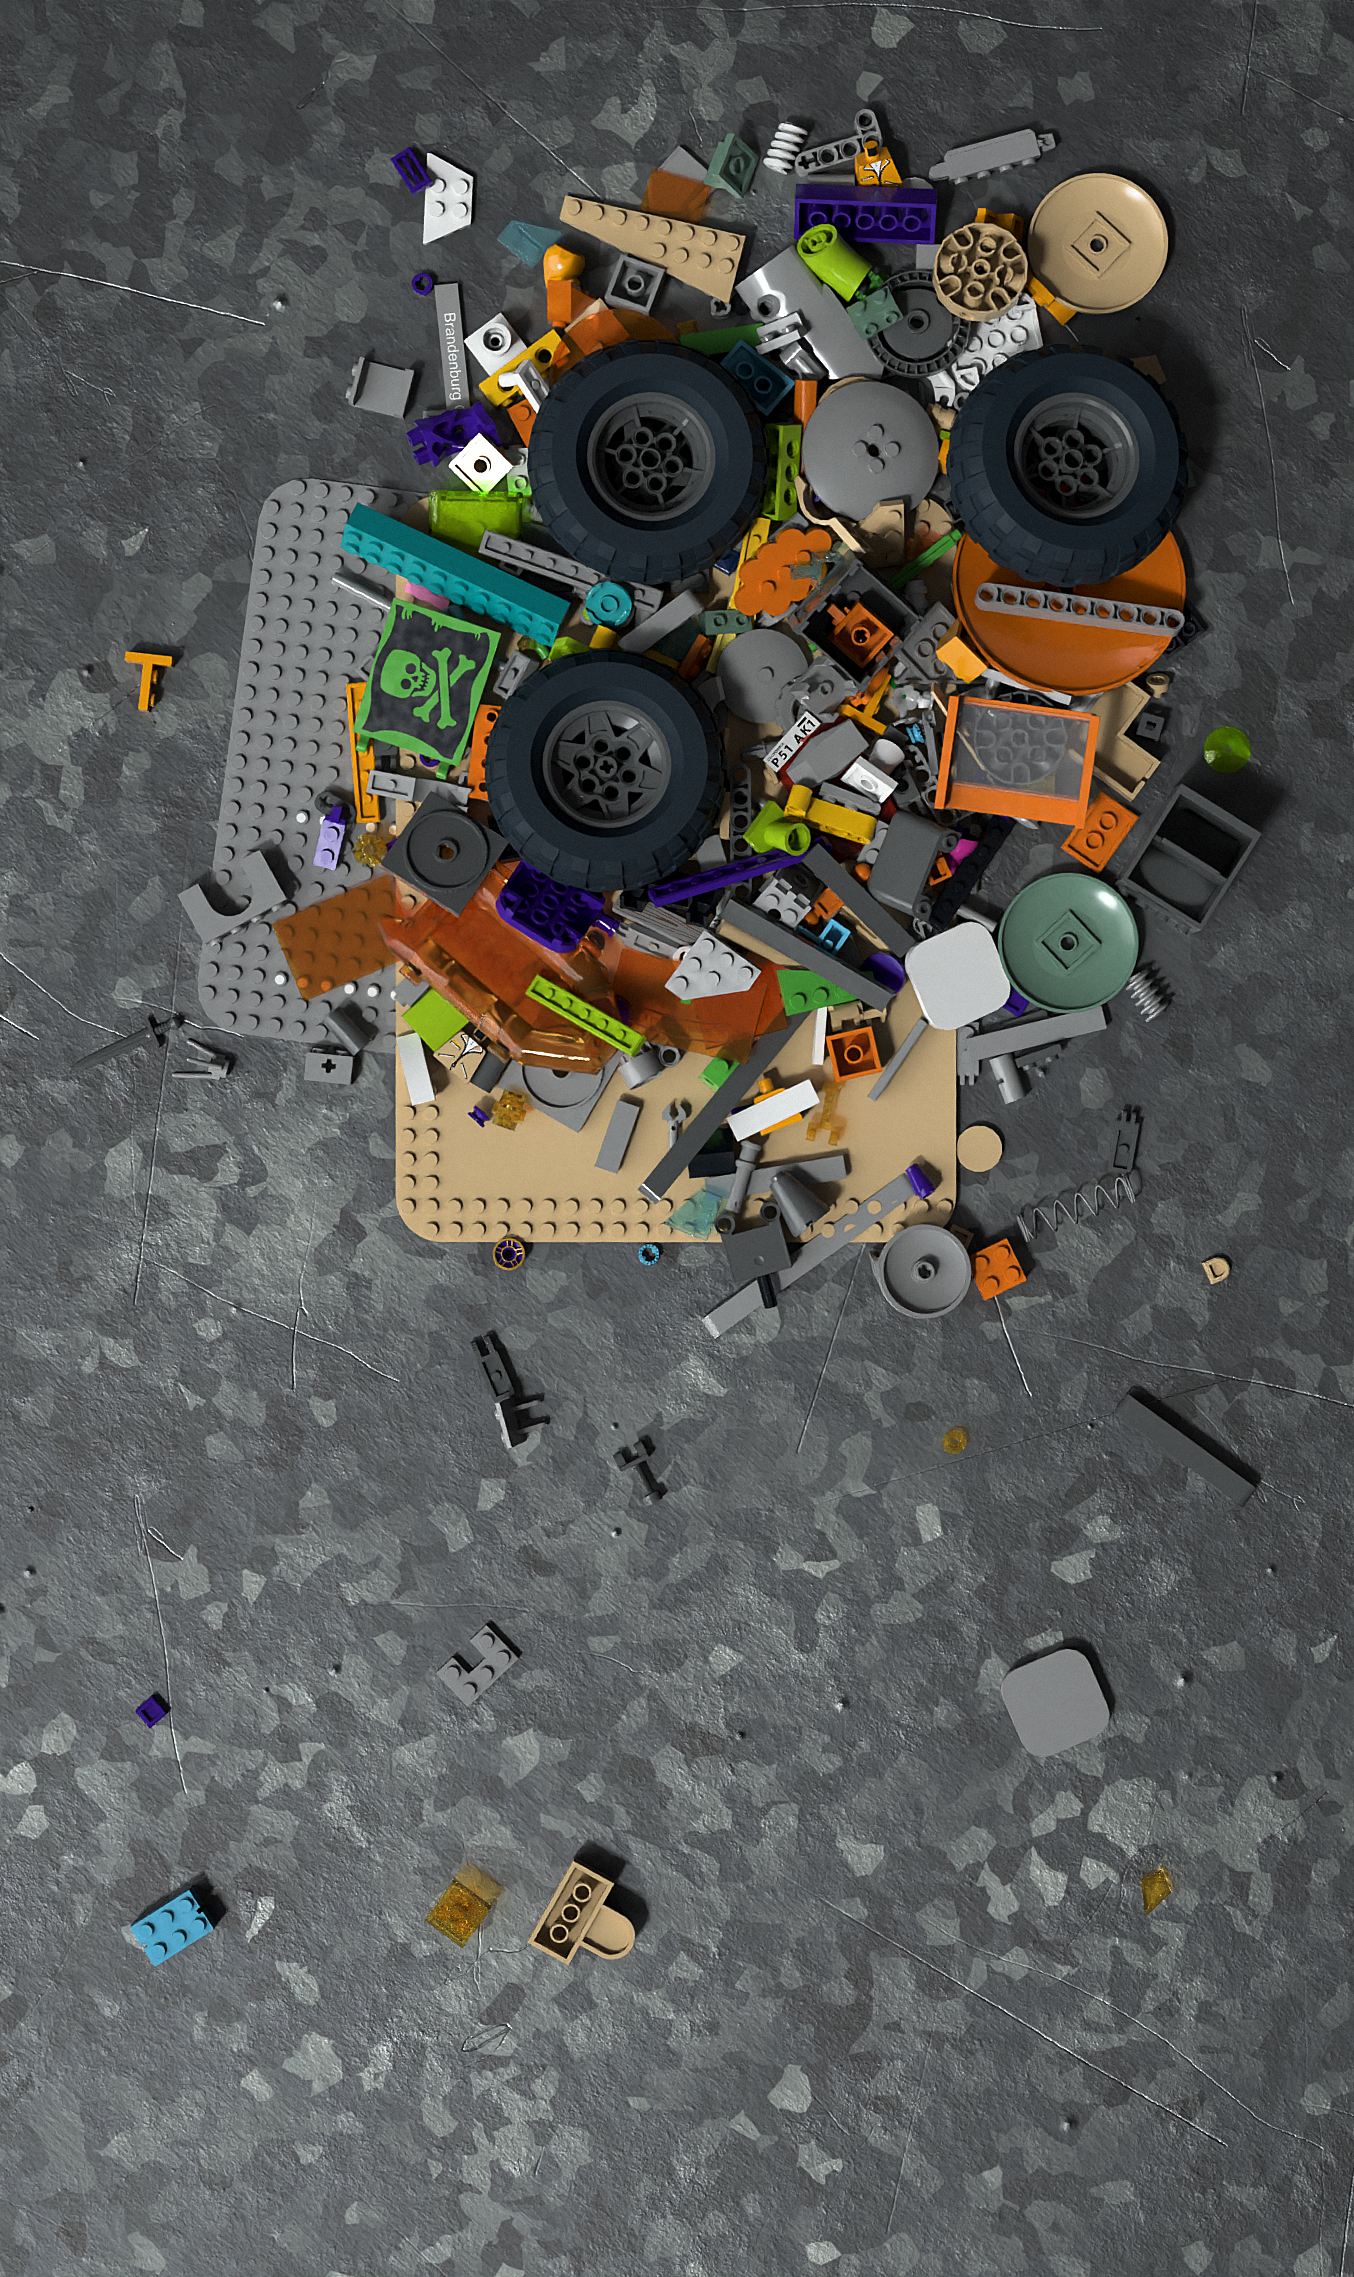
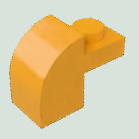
[975,208,1025,242]

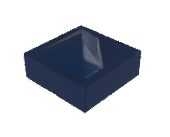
[712,550,740,577]

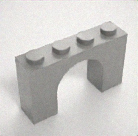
[178,850,288,946]

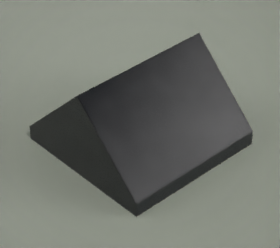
[688,1128,736,1179]

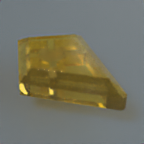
[1140,1870,1172,1915]

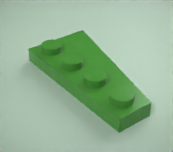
[776,970,874,1016]

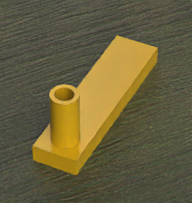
[730,517,771,610]

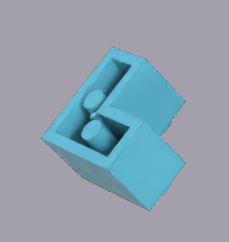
[794,917,852,956]

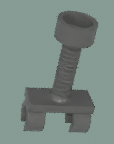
[613,1441,663,1507]

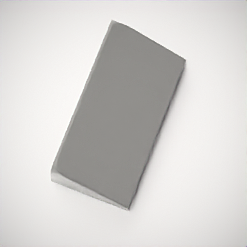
[493,649,539,699]
[696,834,727,872]

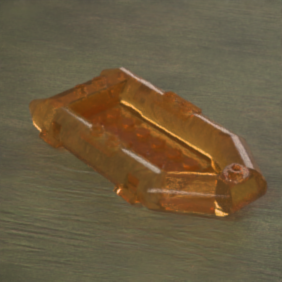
[377,846,623,1075]

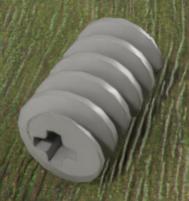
[1126,969,1169,1023]

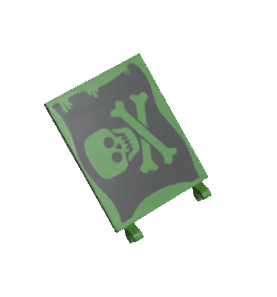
[352,597,501,780]

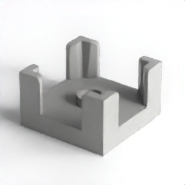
[789,656,859,723]

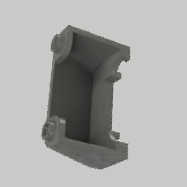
[865,810,962,921]

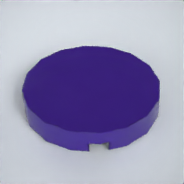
[861,952,906,997]

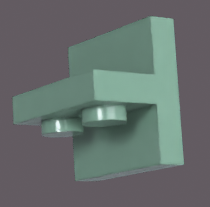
[703,133,759,199]

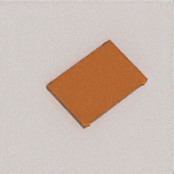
[640,169,710,225]

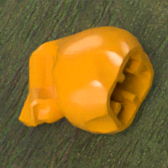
[543,243,585,288]

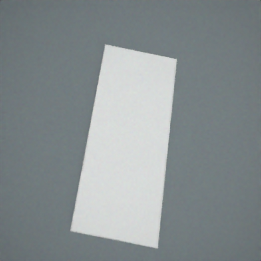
[727,1079,820,1142]

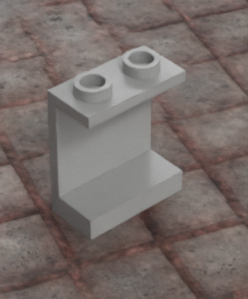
[346,357,416,419]

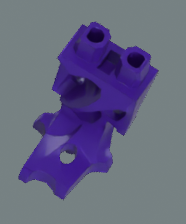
[406,401,503,467]

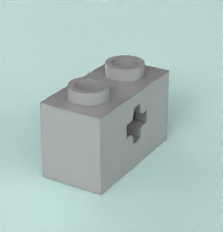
[304,1048,355,1085]

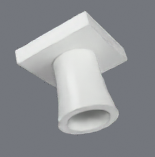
[464,313,527,376]
[840,739,904,805]

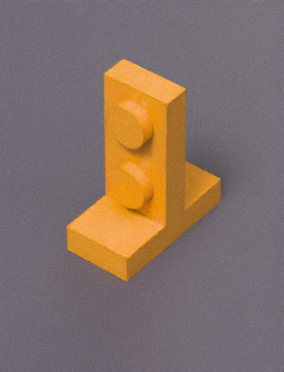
[125,651,175,712]
[836,674,891,735]

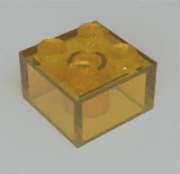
[425,1879,491,1948]

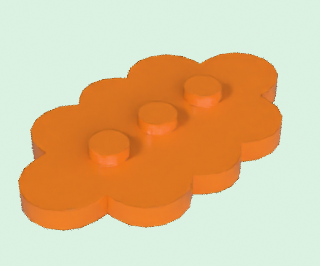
[734,527,832,616]

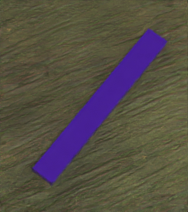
[648,834,833,908]

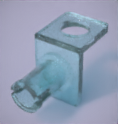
[790,551,844,589]

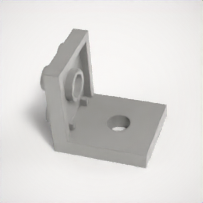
[750,863,825,930]

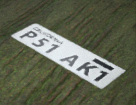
[763,711,821,772]

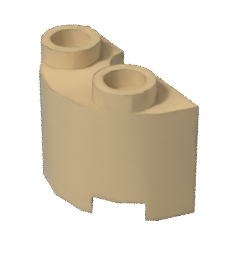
[827,1000,864,1035]

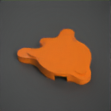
[841,659,890,707]

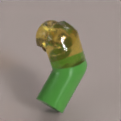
[517,635,550,661]

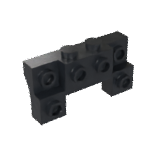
[620,871,725,929]

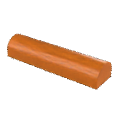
[793,379,817,476]

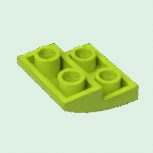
[401,984,469,1052]

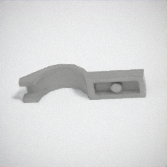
[366,769,472,812]

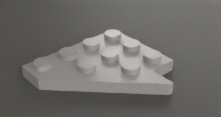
[894,600,990,684]

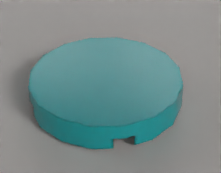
[585,580,632,627]

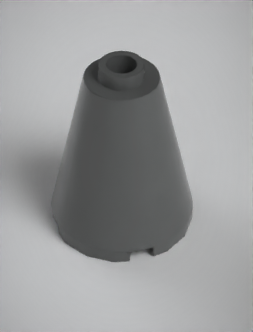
[769,1171,831,1237]

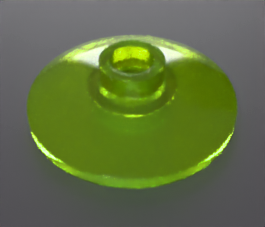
[1203,727,1250,774]

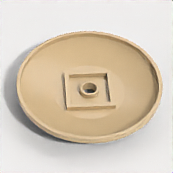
[1027,173,1168,315]

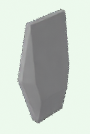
[786,719,869,789]

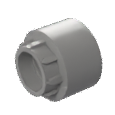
[618,1045,665,1090]

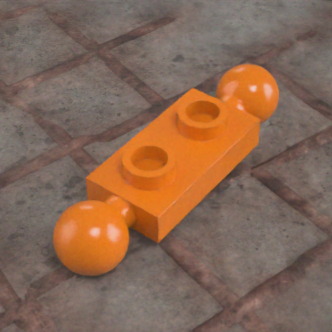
[801,863,871,928]

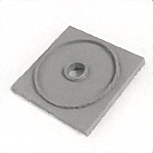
[497,1006,624,1133]

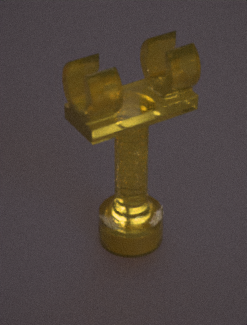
[805,1081,841,1146]

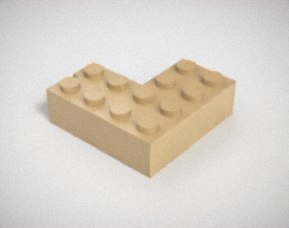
[1067,681,1161,802]

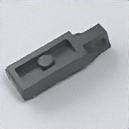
[922,710,945,776]

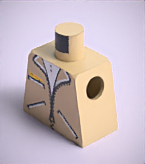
[433,1026,489,1084]

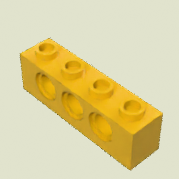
[479,329,571,410]

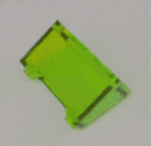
[428,490,524,551]

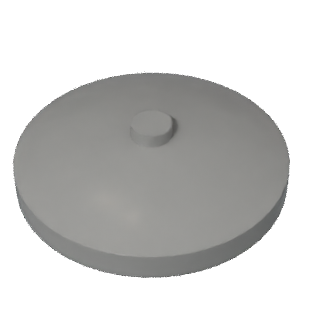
[715,629,808,723]
[877,1224,971,1319]

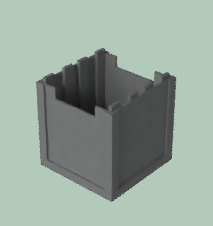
[787,548,927,692]

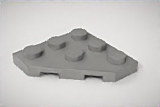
[665,929,763,1000]

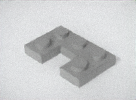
[436,1624,519,1707]

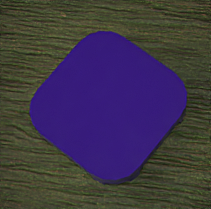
[496,859,606,953]

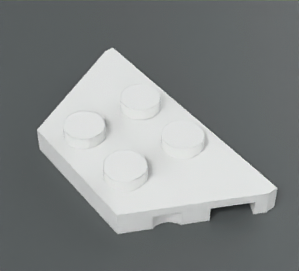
[423,153,473,245]

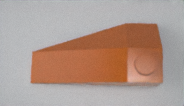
[547,280,597,329]

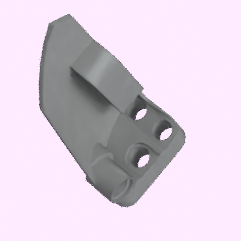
[734,244,884,380]

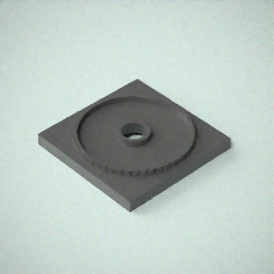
[379,791,509,918]

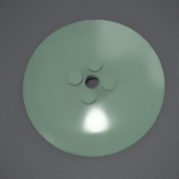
[998,873,1139,1013]

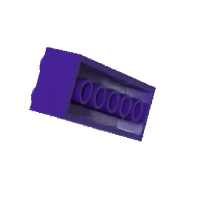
[794,184,937,245]

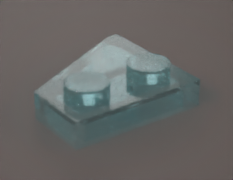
[497,220,561,269]
[664,1189,724,1242]

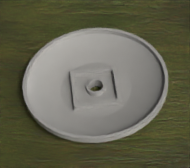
[801,382,939,522]

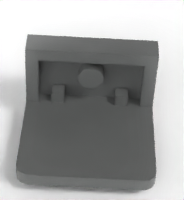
[1003,1010,1063,1071]

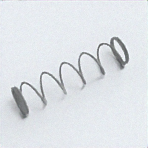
[1017,1175,1136,1242]

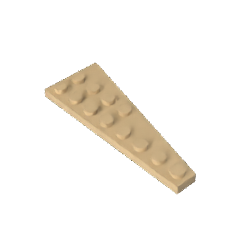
[560,195,746,305]

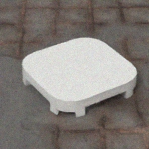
[947,292,1043,392]
[904,922,1010,1030]

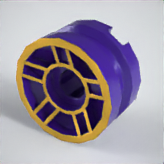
[493,1238,526,1270]

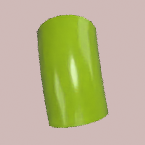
[797,224,873,302]

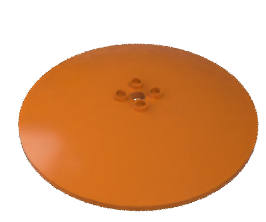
[952,472,1186,696]

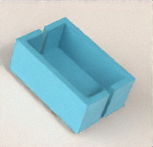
[130,1886,217,1967]

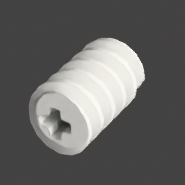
[763,121,808,175]

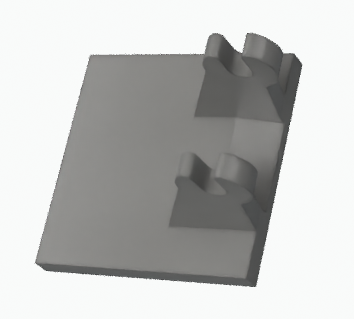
[495,1397,548,1449]

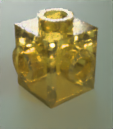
[352,832,388,868]
[491,1089,526,1131]

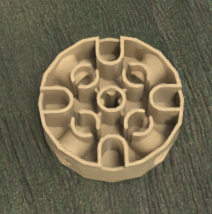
[932,223,1028,322]

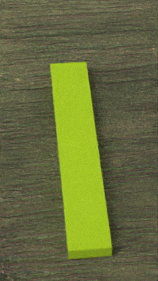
[525,974,647,1058]

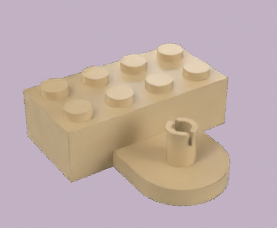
[527,1857,635,1965]

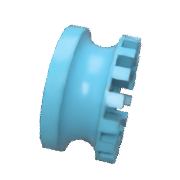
[905,723,924,746]
[639,1244,659,1265]

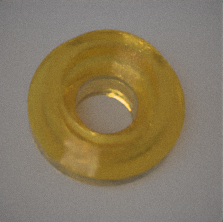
[942,1431,966,1454]

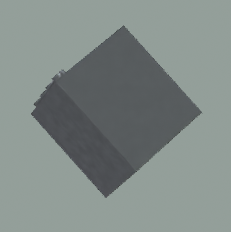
[1113,783,1262,935]

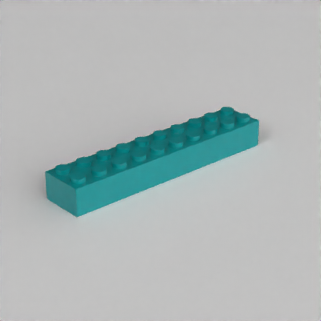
[340,502,571,647]

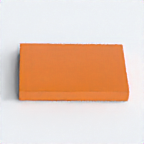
[1060,790,1139,874]

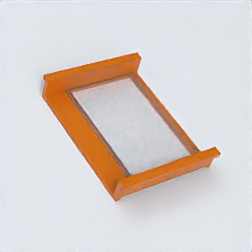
[934,694,1101,829]

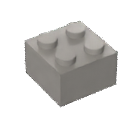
[605,254,666,320]

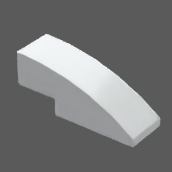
[396,1033,436,1106]

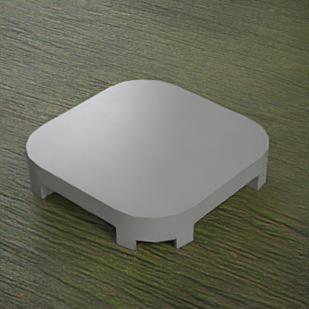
[1001,1647,1110,1757]

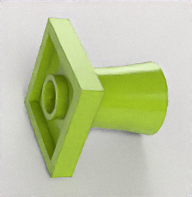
[742,800,811,856]

